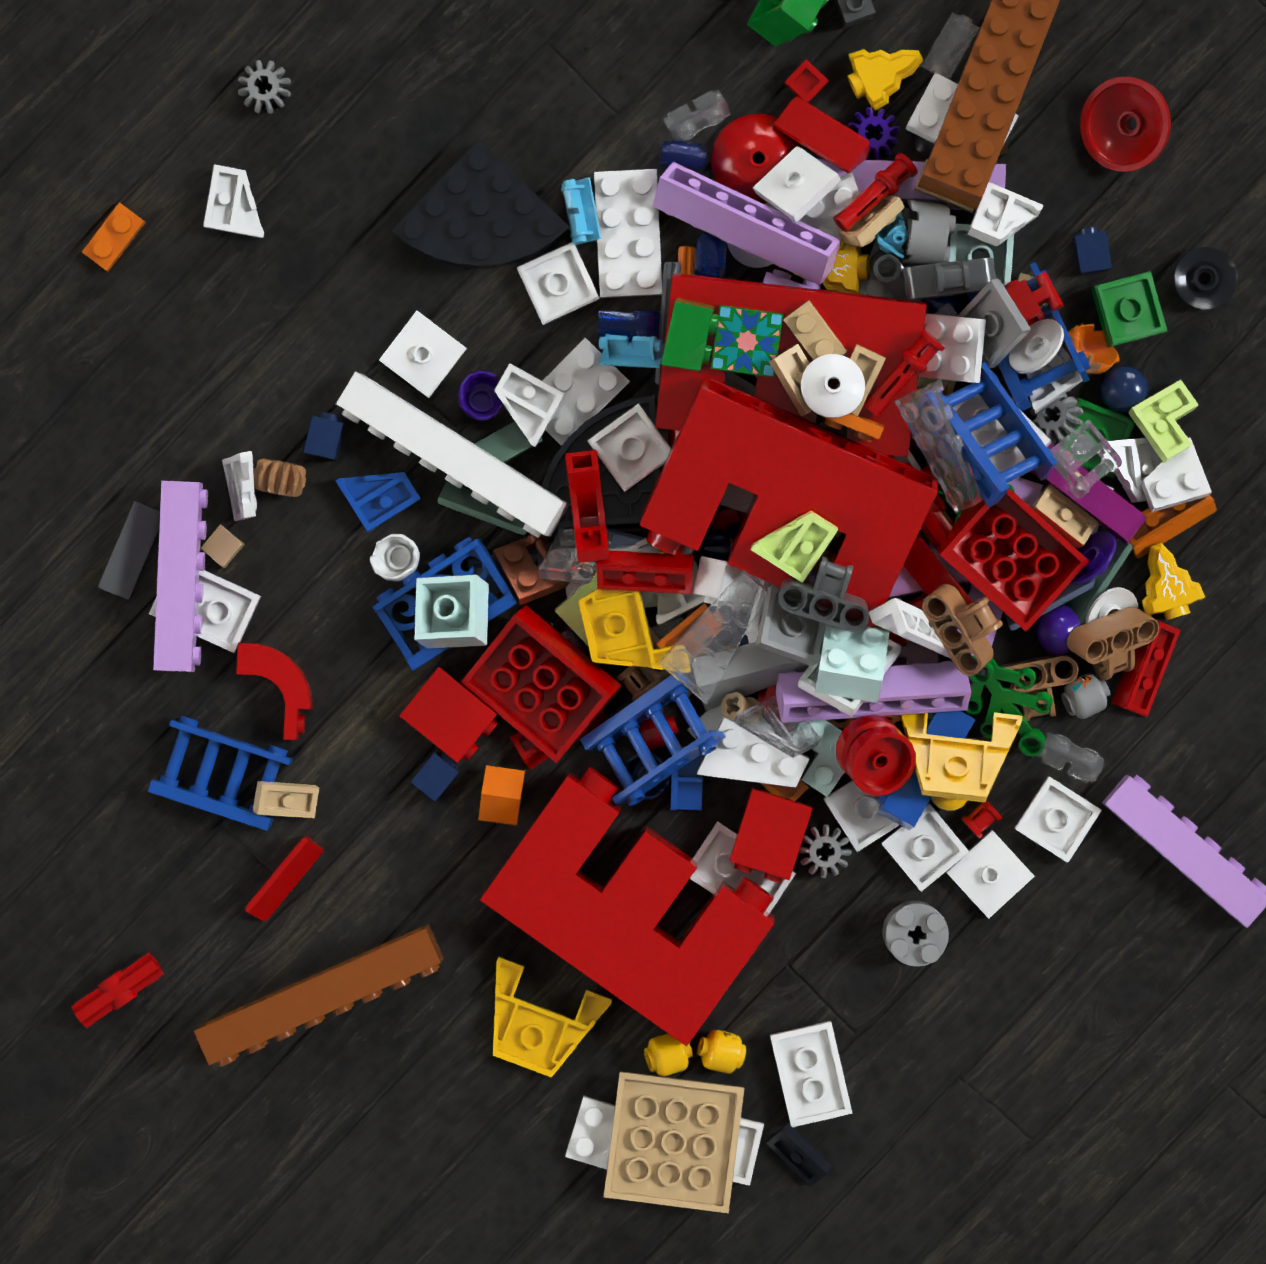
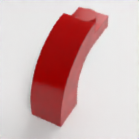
[565,450,610,563]
[236,643,313,740]

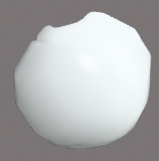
[370,534,420,582]

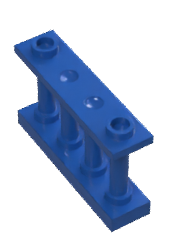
[967,262,1091,411]
[917,362,1058,507]
[580,671,726,806]
[148,716,293,831]

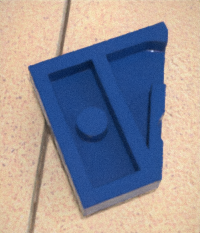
[336,472,421,532]

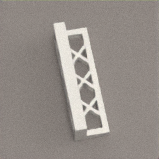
[869,598,951,658]

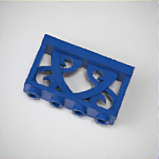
[372,537,518,671]

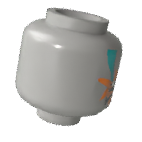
[1061,673,1110,719]

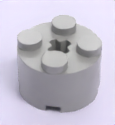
[898,200,956,265]
[883,900,949,966]

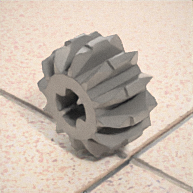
[238,60,291,114]
[1030,393,1084,445]
[799,824,852,878]

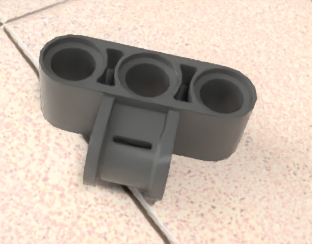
[902,258,996,301]
[778,556,869,632]

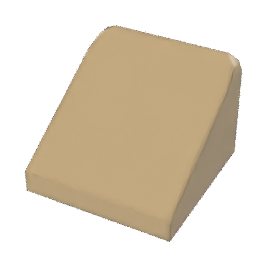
[201,524,245,568]

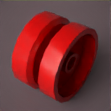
[835,714,916,796]

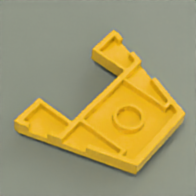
[578,551,692,672]
[900,713,1023,802]
[493,956,613,1078]

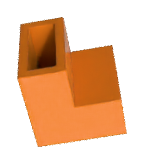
[478,765,525,825]

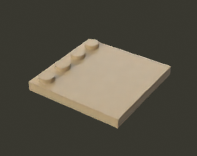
[604,1071,744,1213]

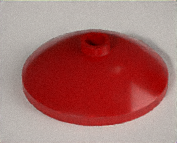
[1080,77,1171,172]
[711,114,804,204]

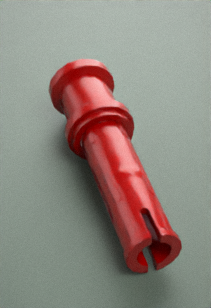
[833,153,918,233]
[864,329,945,417]

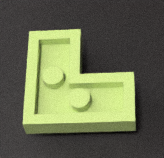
[1128,380,1198,463]

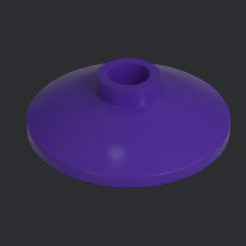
[1070,531,1116,584]

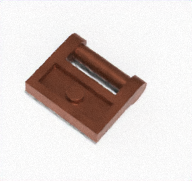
[493,534,571,606]

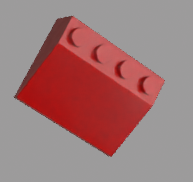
[938,488,1089,632]
[461,605,622,763]

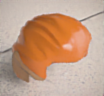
[1063,324,1120,374]

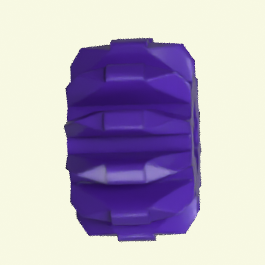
[848,107,900,160]

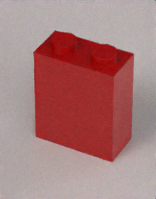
[399,667,498,763]
[729,787,813,883]

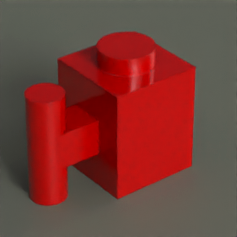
[1004,272,1064,326]

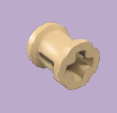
[721,692,762,725]

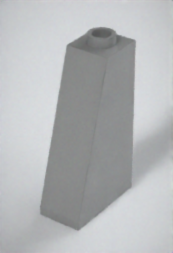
[691,642,810,711]

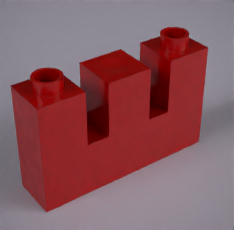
[655,273,927,458]
[639,375,938,628]
[480,767,775,1046]

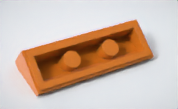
[1129,495,1217,558]

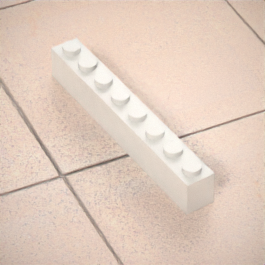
[336,372,570,538]

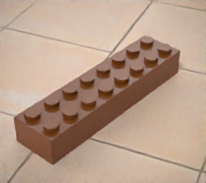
[918,0,1060,210]
[194,924,444,1067]

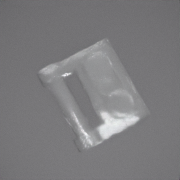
[1050,419,1122,498]
[539,528,613,584]

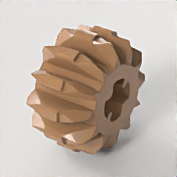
[253,458,306,497]

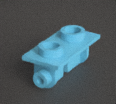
[561,177,602,245]
[876,211,908,259]
[599,334,665,368]

